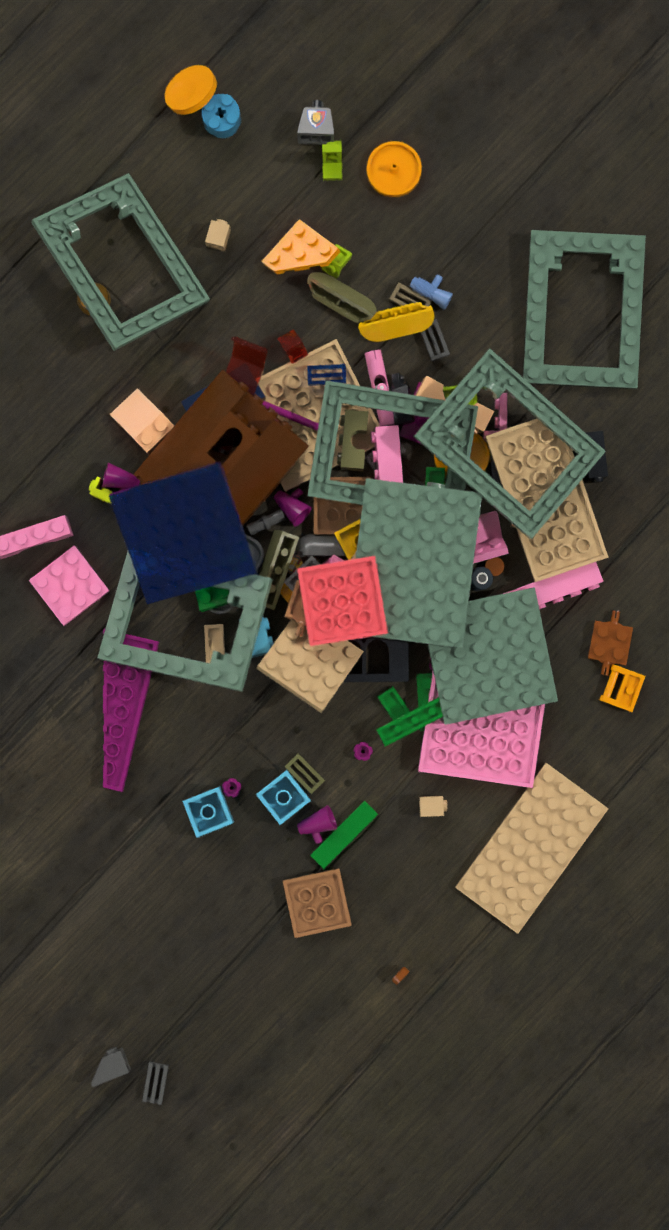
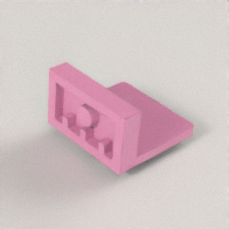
[473,511,509,564]

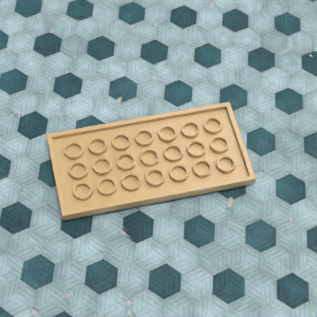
[485,419,608,582]
[455,763,608,934]

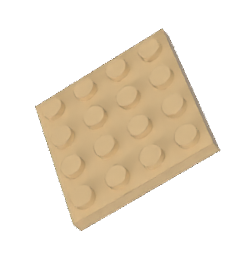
[257,620,364,713]

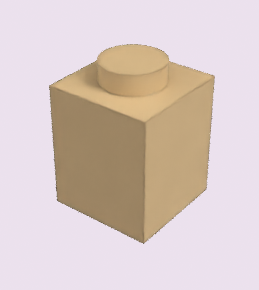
[205,219,231,251]
[419,796,447,817]

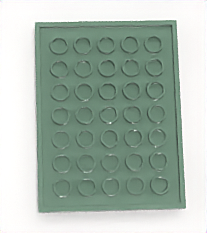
[356,478,482,648]

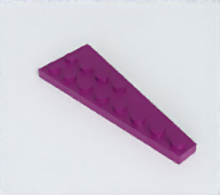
[103,629,159,792]

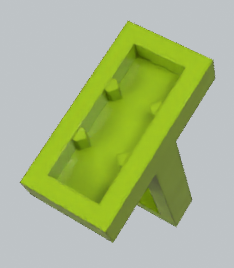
[322,141,342,181]

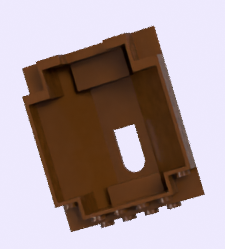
[134,369,309,550]

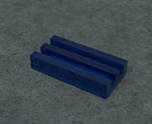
[307,364,346,386]

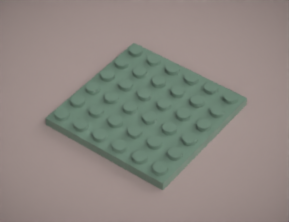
[428,587,558,725]

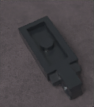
[390,372,415,427]

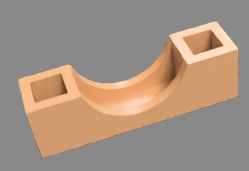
[415,376,494,434]

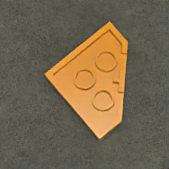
[262,219,341,274]

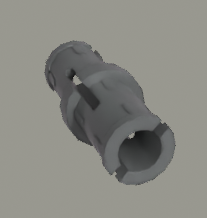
[246,509,286,536]

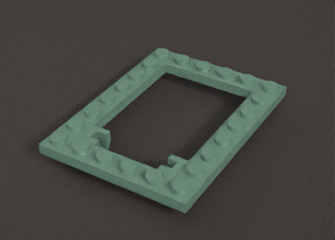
[31,173,210,351]
[523,230,646,389]
[414,349,606,539]
[307,381,478,505]
[97,548,273,692]

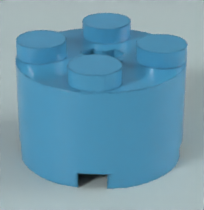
[202,94,241,138]

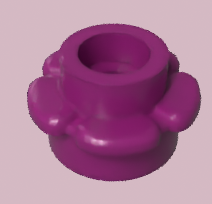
[354,742,373,761]
[222,778,241,797]

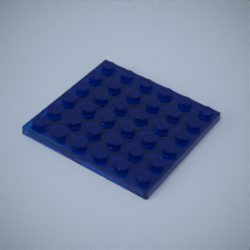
[108,461,258,604]

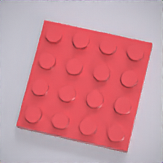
[297,556,388,646]

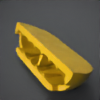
[359,302,434,342]

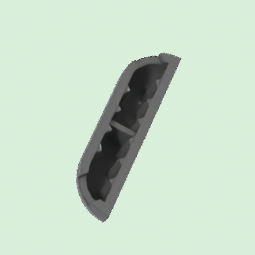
[294,534,347,558]

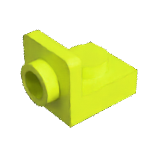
[89,477,116,505]

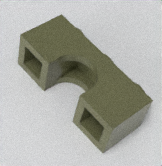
[337,410,368,471]

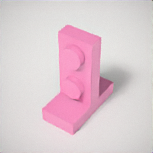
[483,393,507,441]

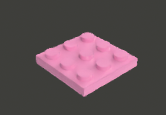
[29,545,110,626]

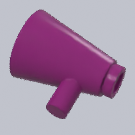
[102,462,140,500]
[274,488,312,527]
[297,805,337,844]

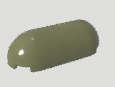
[307,272,376,323]

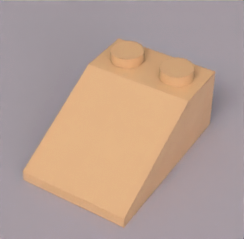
[110,388,174,455]

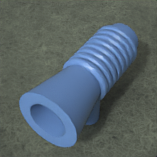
[409,275,453,310]

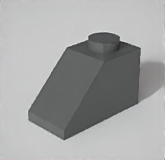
[91,1047,131,1087]

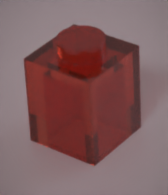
[277,329,308,364]

